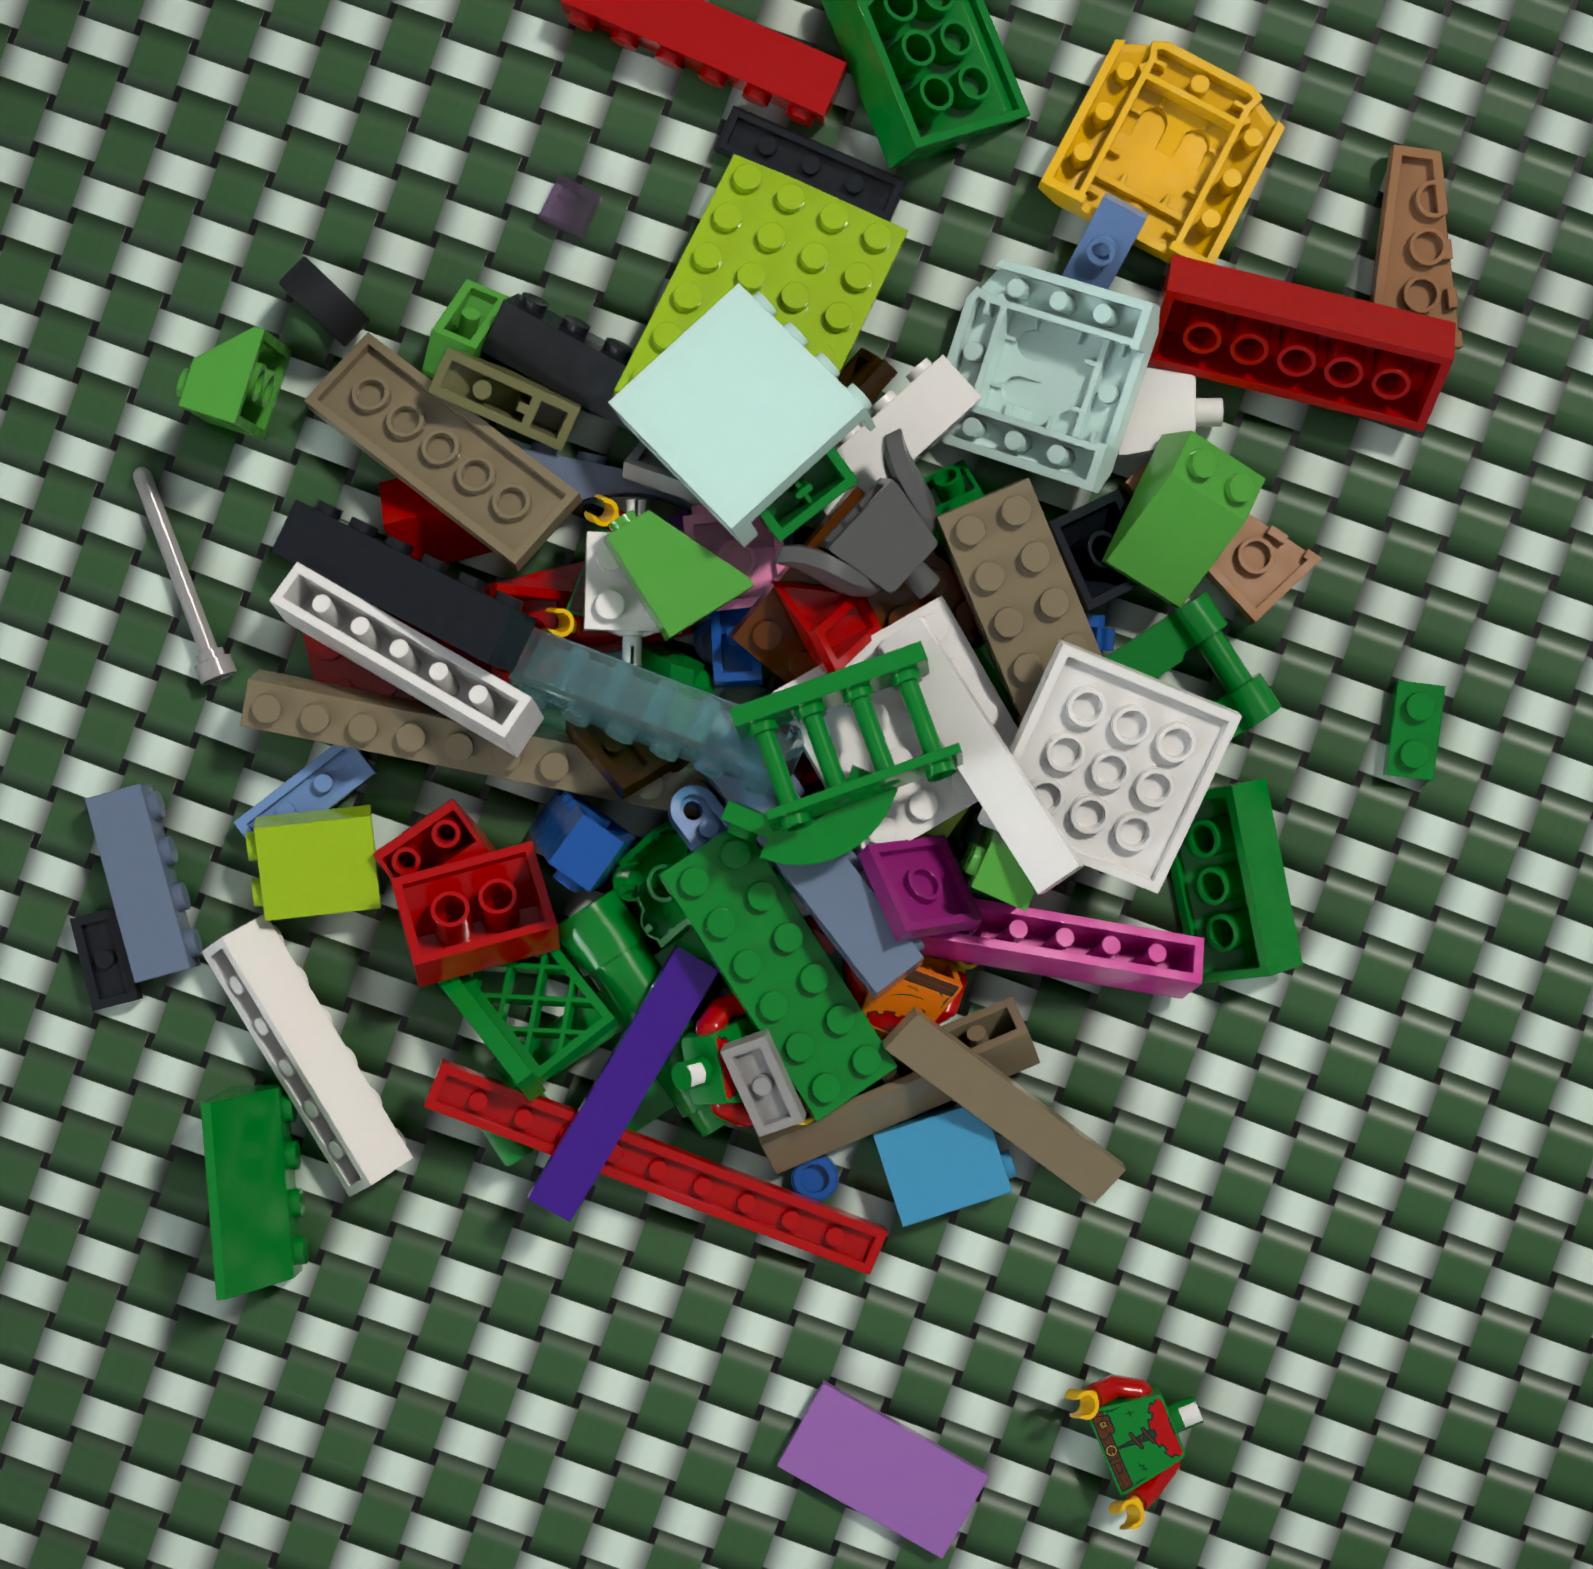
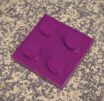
[858,835,983,941]

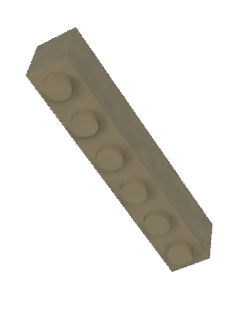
[756,996,1040,1174]

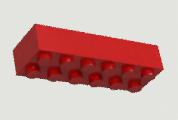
[1148,254,1456,432]

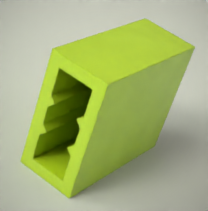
[246,805,381,921]

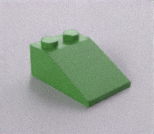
[1101,430,1265,608]

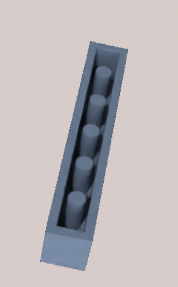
[697,730,925,1000]

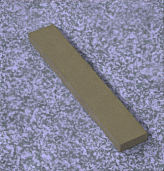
[882,1007,1126,1204]

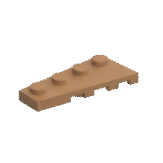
[1370,145,1463,350]
[1121,459,1323,625]

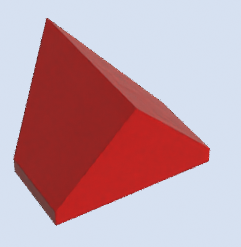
[771,580,882,674]

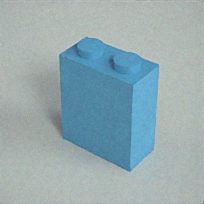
[873,1103,1017,1227]

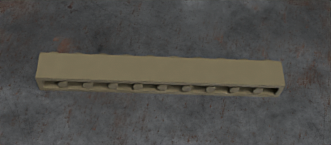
[240,669,721,818]

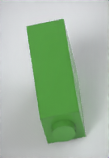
[603,510,754,641]

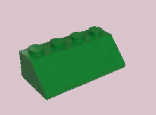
[1170,778,1303,983]

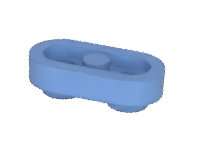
[668,785,730,851]

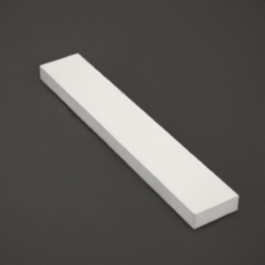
[879,616,1084,894]

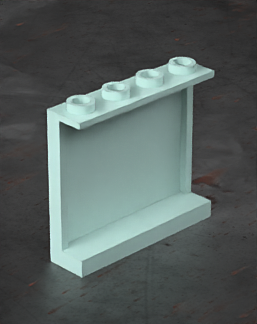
[608,283,876,547]

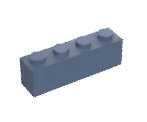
[85,783,203,983]

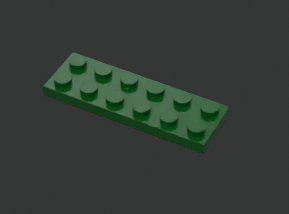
[657,827,898,1121]

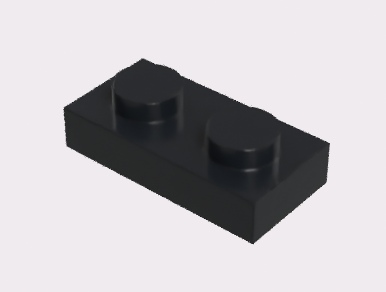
[70,908,143,1011]

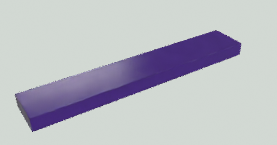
[527,945,719,1222]

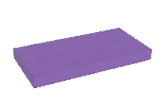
[777,1380,989,1559]

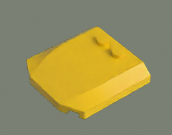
[1038,39,1285,264]

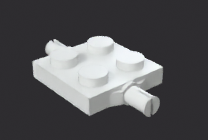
[583,499,682,667]

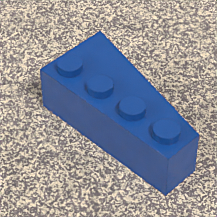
[529,789,637,893]

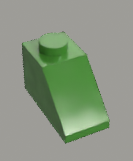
[422,279,509,379]

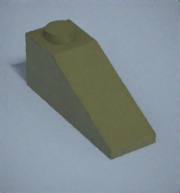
[428,346,581,451]

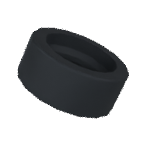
[278,256,370,346]

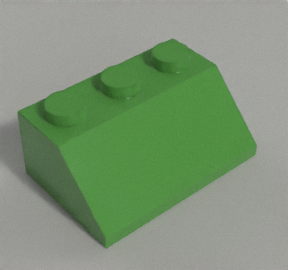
[176,326,292,441]

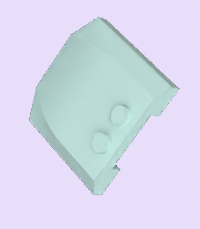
[942,258,1160,493]

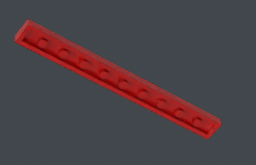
[424,1058,888,1275]

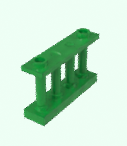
[729,641,963,833]

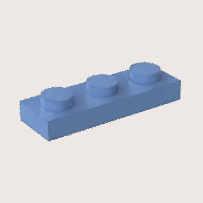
[233,745,378,838]

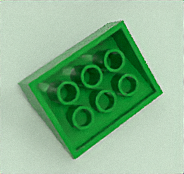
[821,0,1030,169]
[200,1083,309,1300]

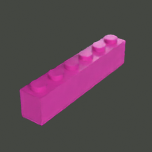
[920,898,1204,999]

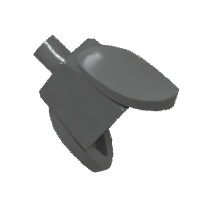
[774,428,940,599]

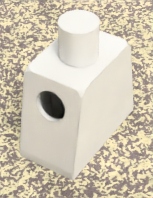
[1116,367,1224,460]

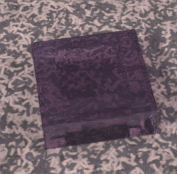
[538,174,603,241]

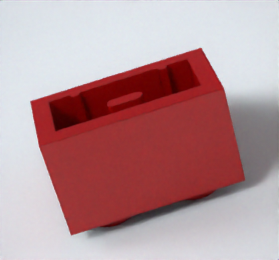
[373,798,496,879]

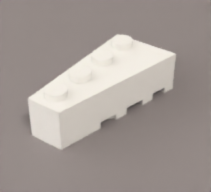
[813,355,982,524]

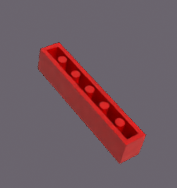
[560,0,847,127]

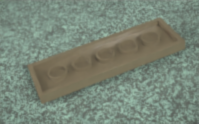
[304,332,582,572]

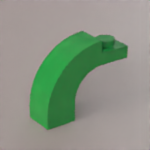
[721,764,899,865]

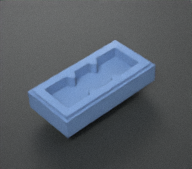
[1062,192,1149,289]

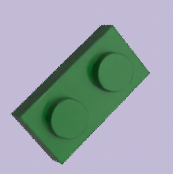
[1383,680,1446,781]

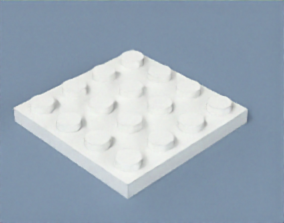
[771,596,1018,851]
[977,639,1242,894]

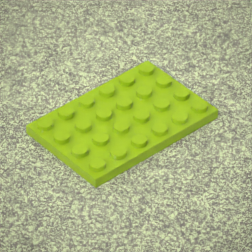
[614,154,908,396]

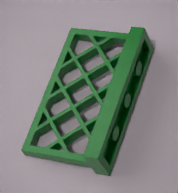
[438,949,619,1102]

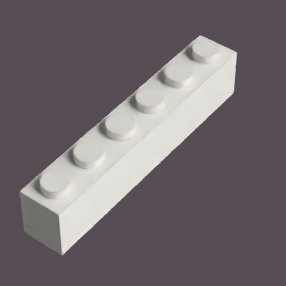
[269,562,544,758]
[201,914,413,1197]

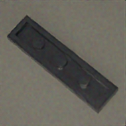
[714,105,908,222]

